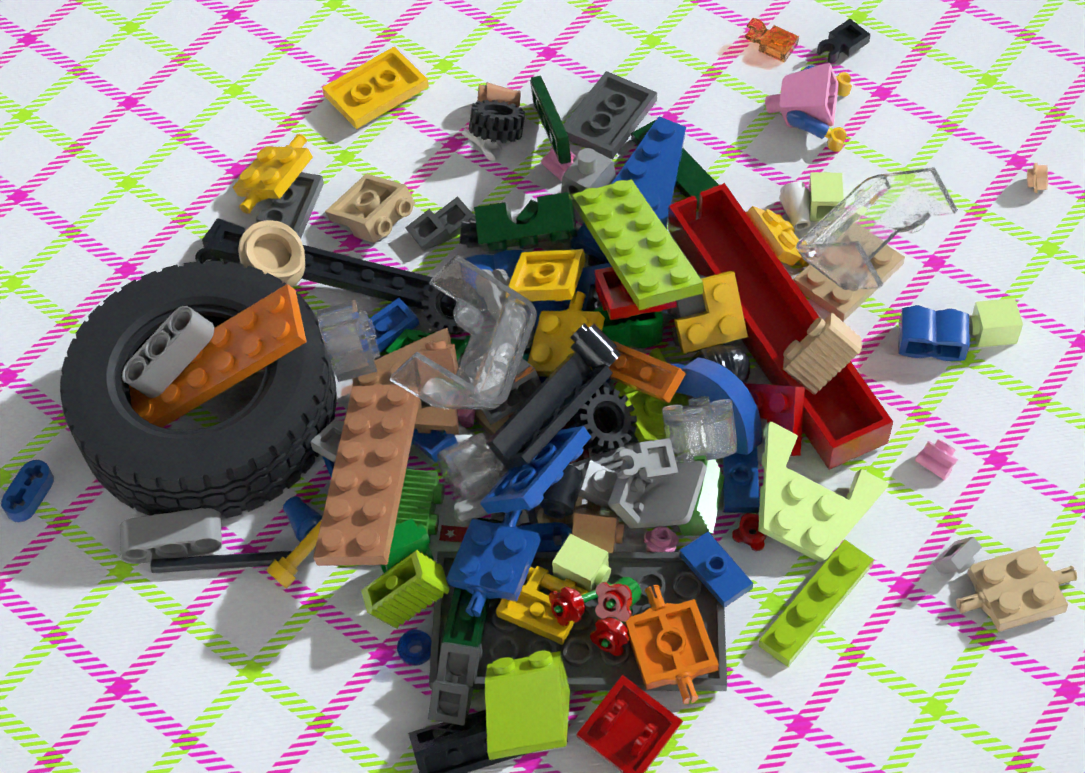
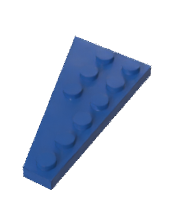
[571,116,686,263]

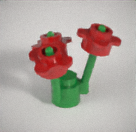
[549,577,642,656]

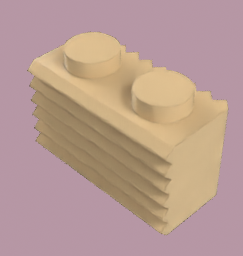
[783,313,862,395]

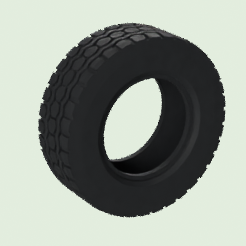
[60,261,337,519]

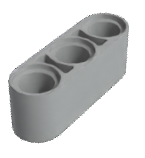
[122,306,214,398]
[120,508,222,564]

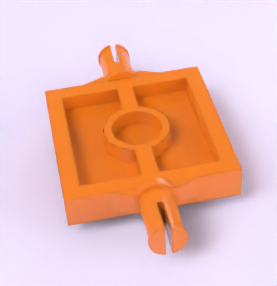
[624,585,719,704]

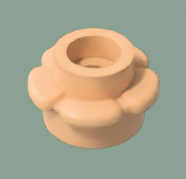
[1027,163,1048,193]

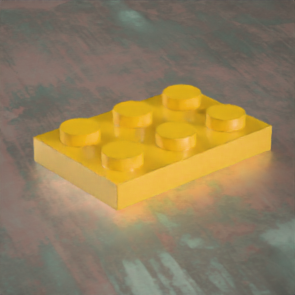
[322,47,429,129]

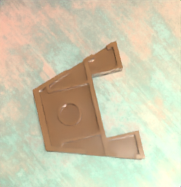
[352,328,459,435]

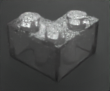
[317,299,380,382]

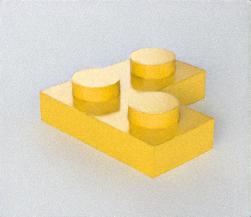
[674,271,748,353]

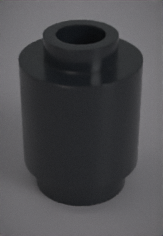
[570,323,621,370]
[539,464,583,519]

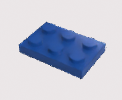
[480,426,591,514]

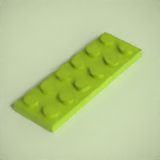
[572,179,703,310]

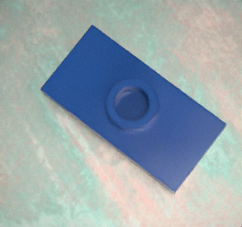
[722,447,760,513]
[679,532,753,608]

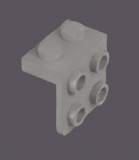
[608,445,707,528]

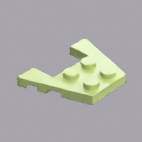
[758,421,889,563]

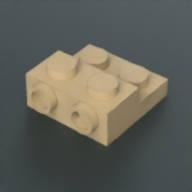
[325,174,415,243]

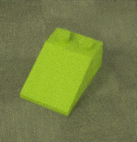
[485,650,570,760]

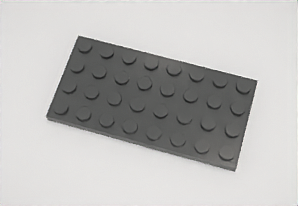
[429,551,727,691]

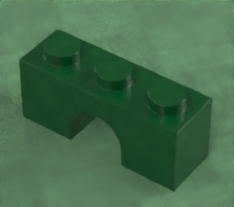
[474,192,578,254]

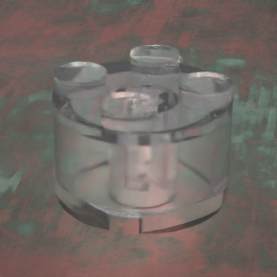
[662,396,737,462]
[437,433,503,503]

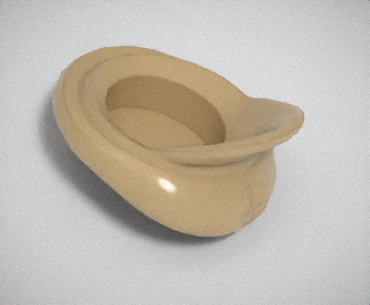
[238,220,305,288]

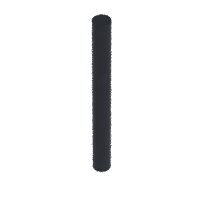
[150,550,292,573]

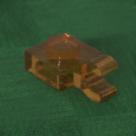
[745,18,800,63]

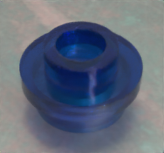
[397,629,432,666]

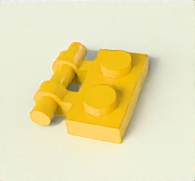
[746,206,813,267]
[496,566,589,645]

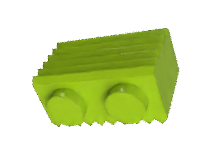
[361,550,449,629]

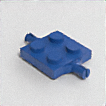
[446,510,541,617]

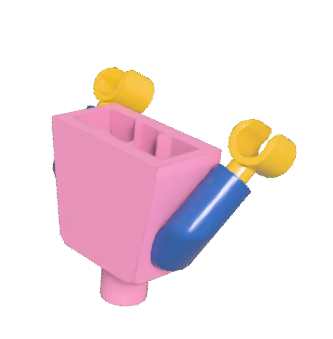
[765,63,852,152]

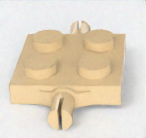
[956,546,1077,632]

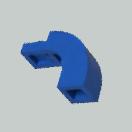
[671,357,762,455]

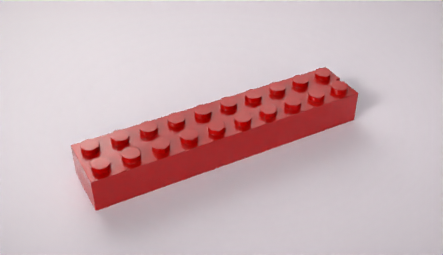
[668,183,893,470]

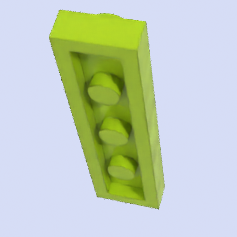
[759,539,874,667]

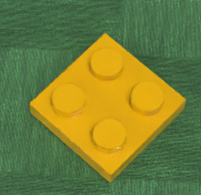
[506,249,586,302]

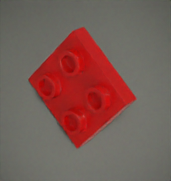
[576,674,683,773]

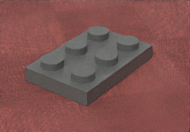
[564,71,657,159]

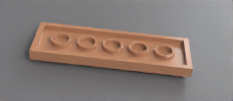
[313,384,421,566]

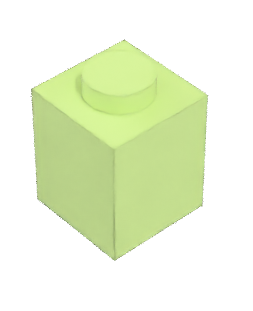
[808,172,844,222]
[969,298,1023,348]
[552,534,611,592]

